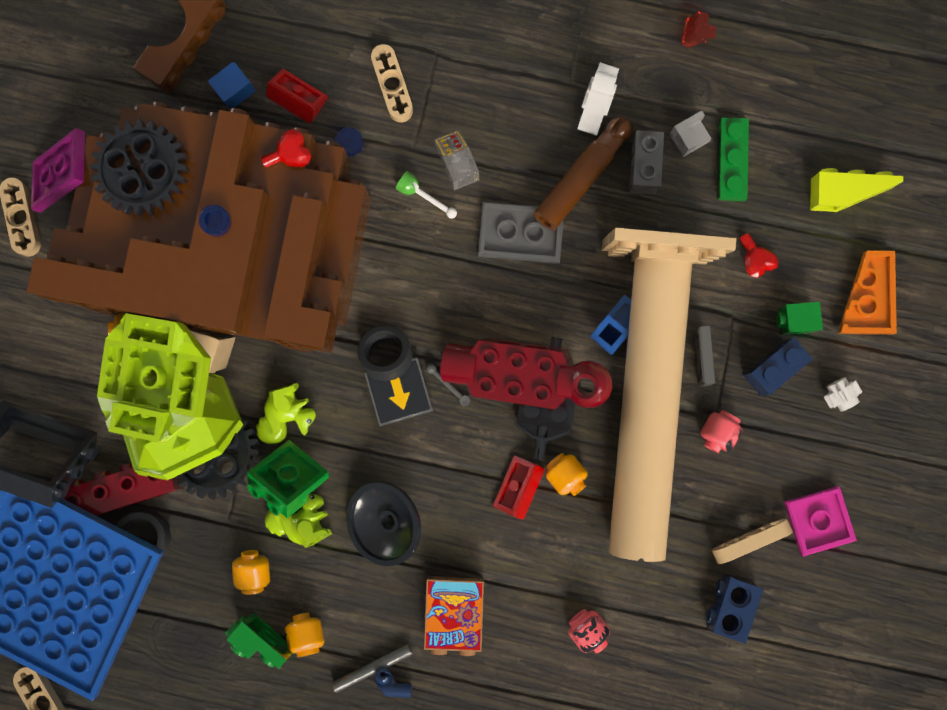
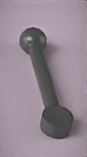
[426,363,470,406]

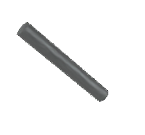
[332,644,413,693]

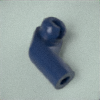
[374,668,412,698]

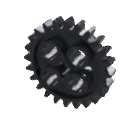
[89,119,190,217]
[174,416,261,500]

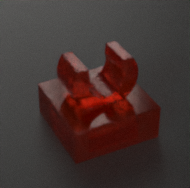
[681,11,717,48]

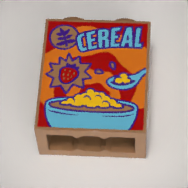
[424,576,484,656]

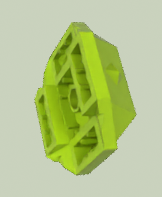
[97,313,211,443]
[123,373,243,480]

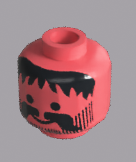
[700,410,743,453]
[568,609,610,653]

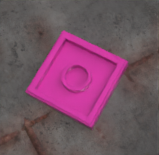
[783,486,857,556]

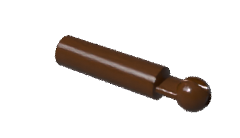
[533,116,633,231]

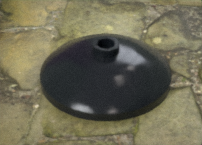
[346,481,421,566]

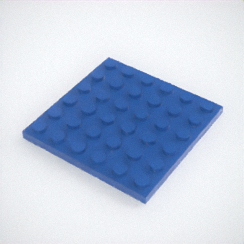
[0,490,164,701]

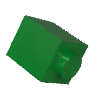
[776,302,823,335]

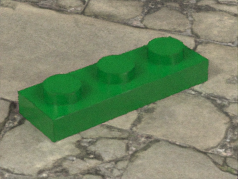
[718,118,749,201]

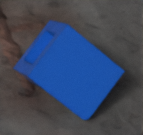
[208,62,256,109]

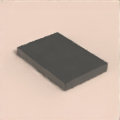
[478,202,563,264]

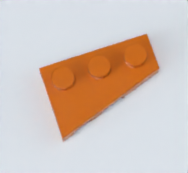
[837,251,897,335]

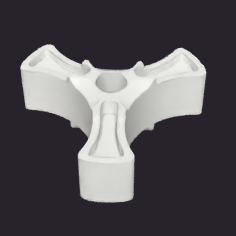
[577,62,619,136]

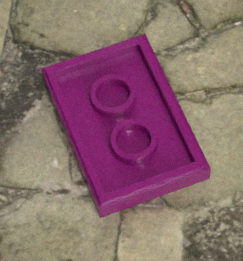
[31,128,85,213]

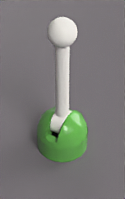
[395,171,457,218]

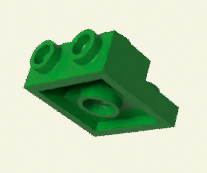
[247,440,329,518]
[225,612,293,669]

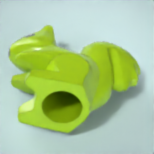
[256,383,316,445]
[265,494,332,548]

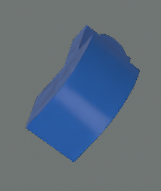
[589,295,631,355]

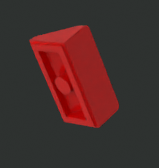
[266,69,328,123]
[492,455,545,520]

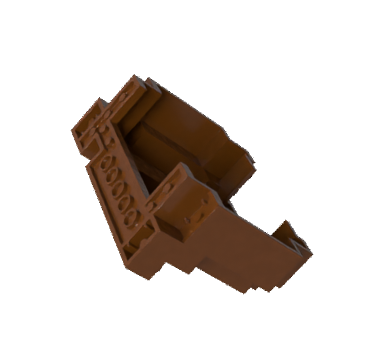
[26,102,371,353]

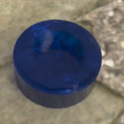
[335,127,363,157]
[199,205,232,237]

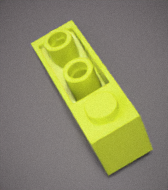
[810,168,903,212]

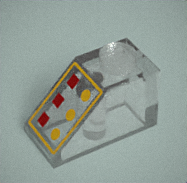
[434,130,479,190]

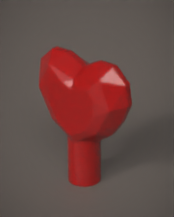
[261,129,311,168]
[739,233,779,278]

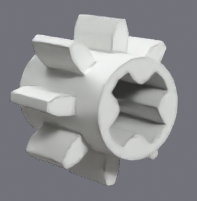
[824,377,862,412]

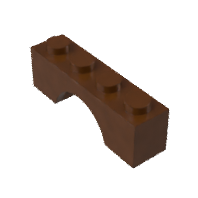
[133,0,227,94]

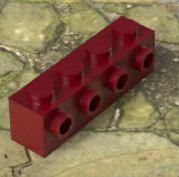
[63,463,183,516]

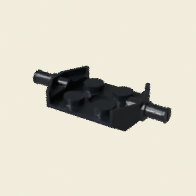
[514,337,576,460]

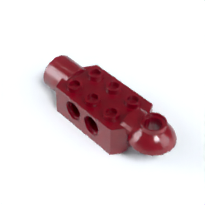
[441,338,612,409]

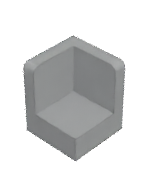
[670,111,711,157]

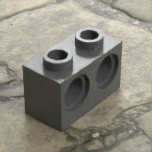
[629,130,664,194]

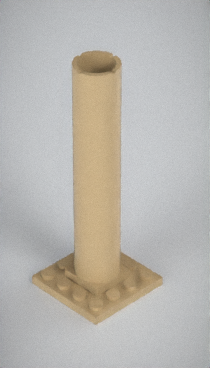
[601,228,736,562]

